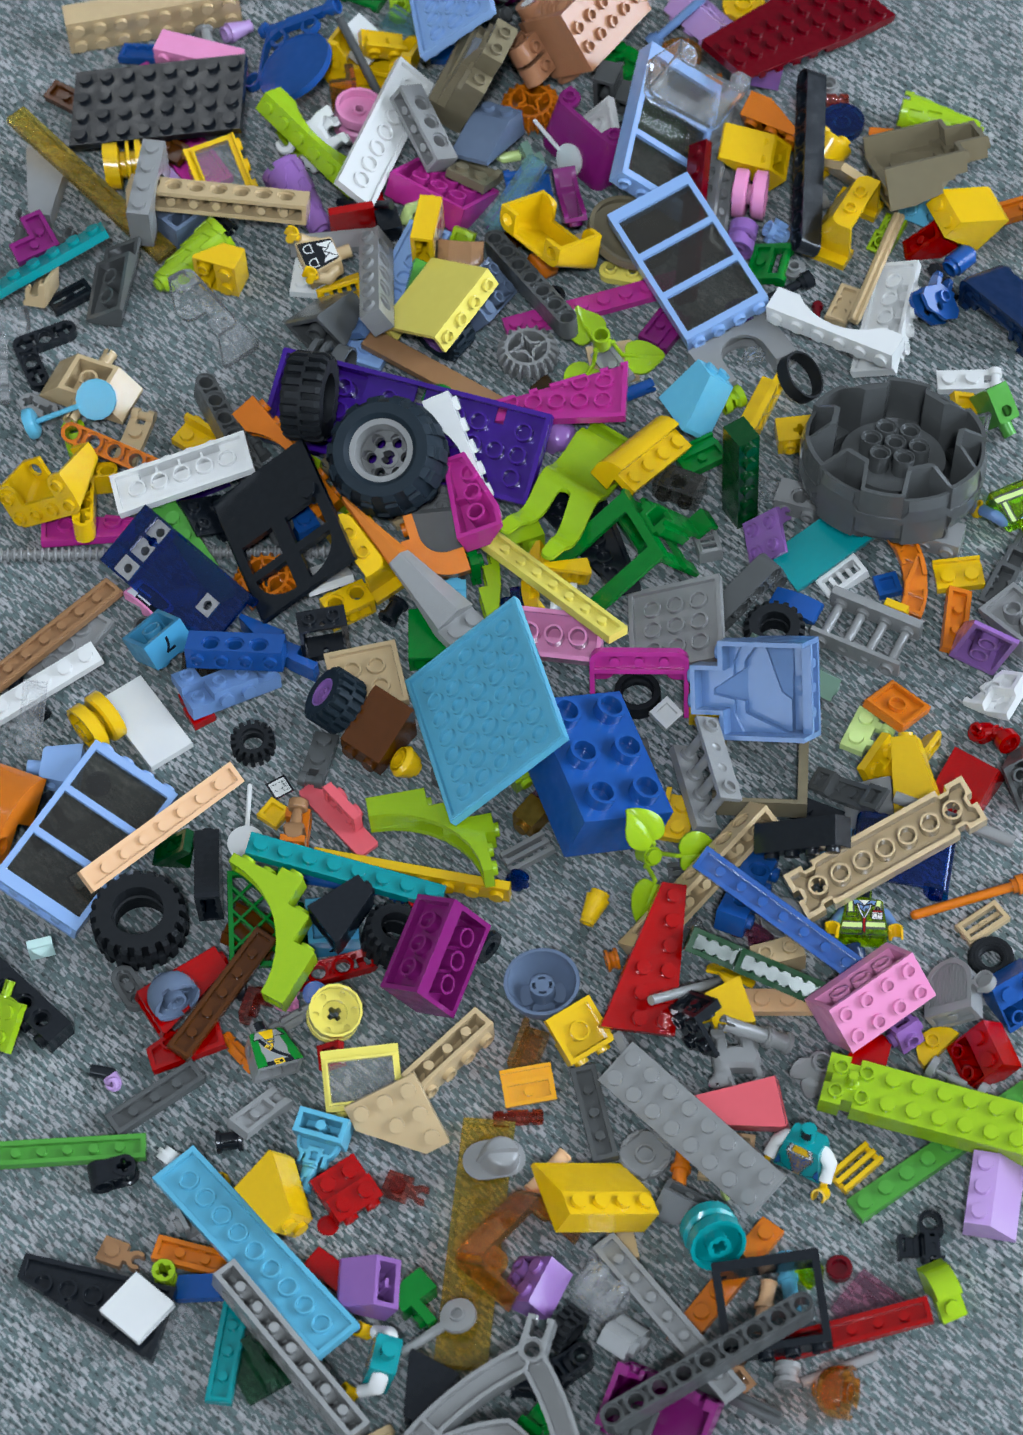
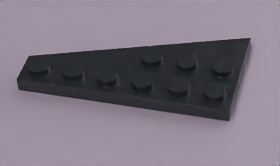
[17,1253,178,1364]

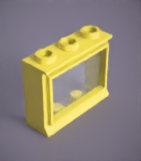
[320,1043,401,1119]

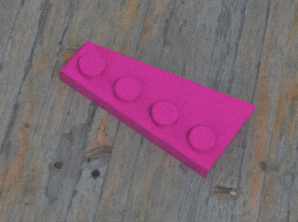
[41,514,137,548]

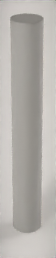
[799,1350,879,1388]

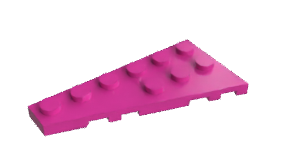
[495,361,629,425]

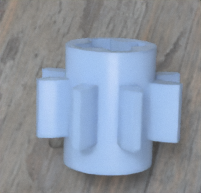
[762,218,790,243]

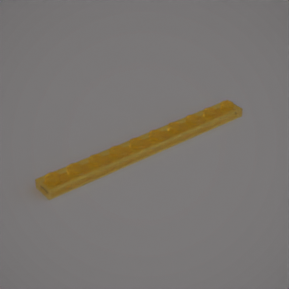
[7,106,176,264]

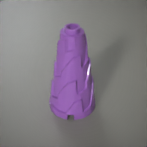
[262,154,330,233]

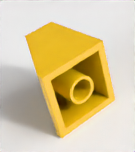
[926,186,1009,250]
[234,1149,313,1238]

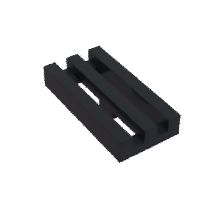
[48,278,92,317]

